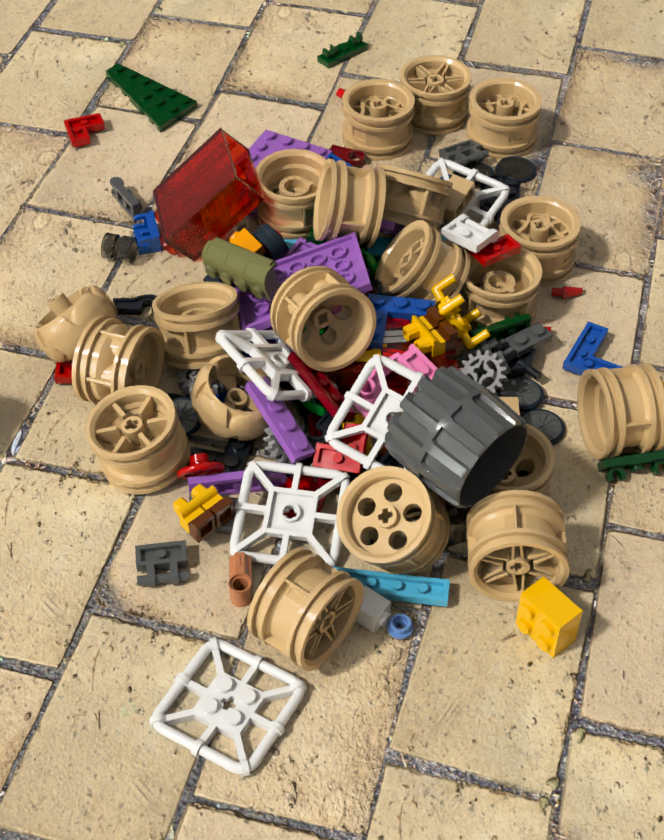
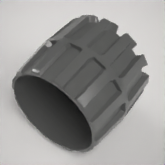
[385,366,528,509]

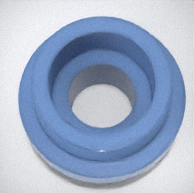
[387,613,414,639]

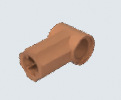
[228,552,253,607]

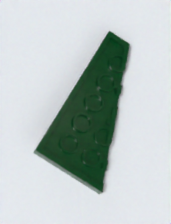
[106,63,198,133]

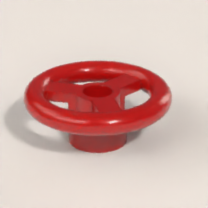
[177,453,225,480]

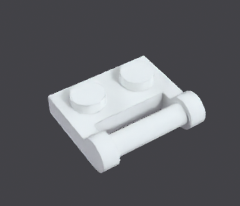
[441,214,500,253]

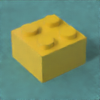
[516,577,583,658]

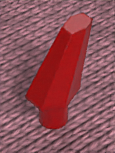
[551,286,583,299]

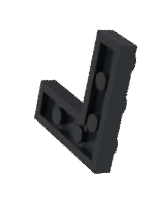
[187,438,257,473]

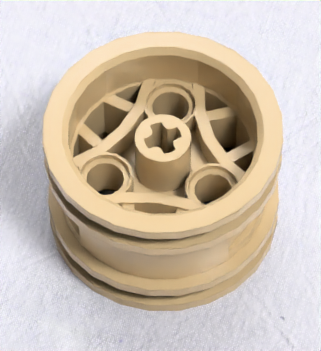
[466,78,542,160]
[342,79,415,161]
[499,196,581,287]
[374,220,471,310]

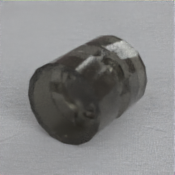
[101,232,138,264]

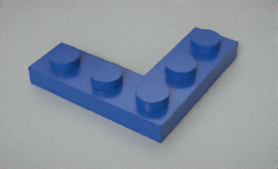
[367,294,435,349]
[562,321,622,375]

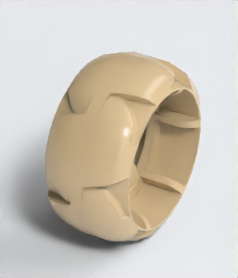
[33,285,118,363]
[191,354,282,441]

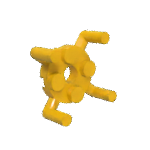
[431,274,491,349]

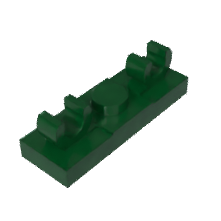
[317,32,368,69]
[469,312,532,347]
[597,450,664,483]

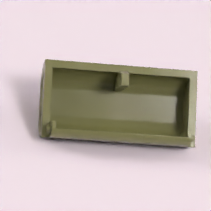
[202,237,281,302]

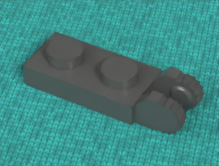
[110,176,143,222]
[491,322,553,362]

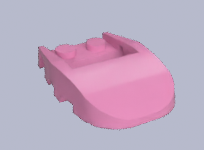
[355,344,438,421]

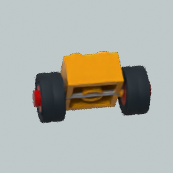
[203,223,289,288]

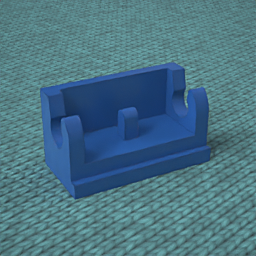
[133,210,162,255]

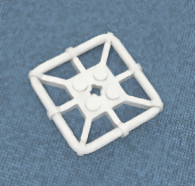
[425,158,511,249]
[215,328,338,402]
[325,354,424,471]
[229,460,350,567]
[149,637,307,777]

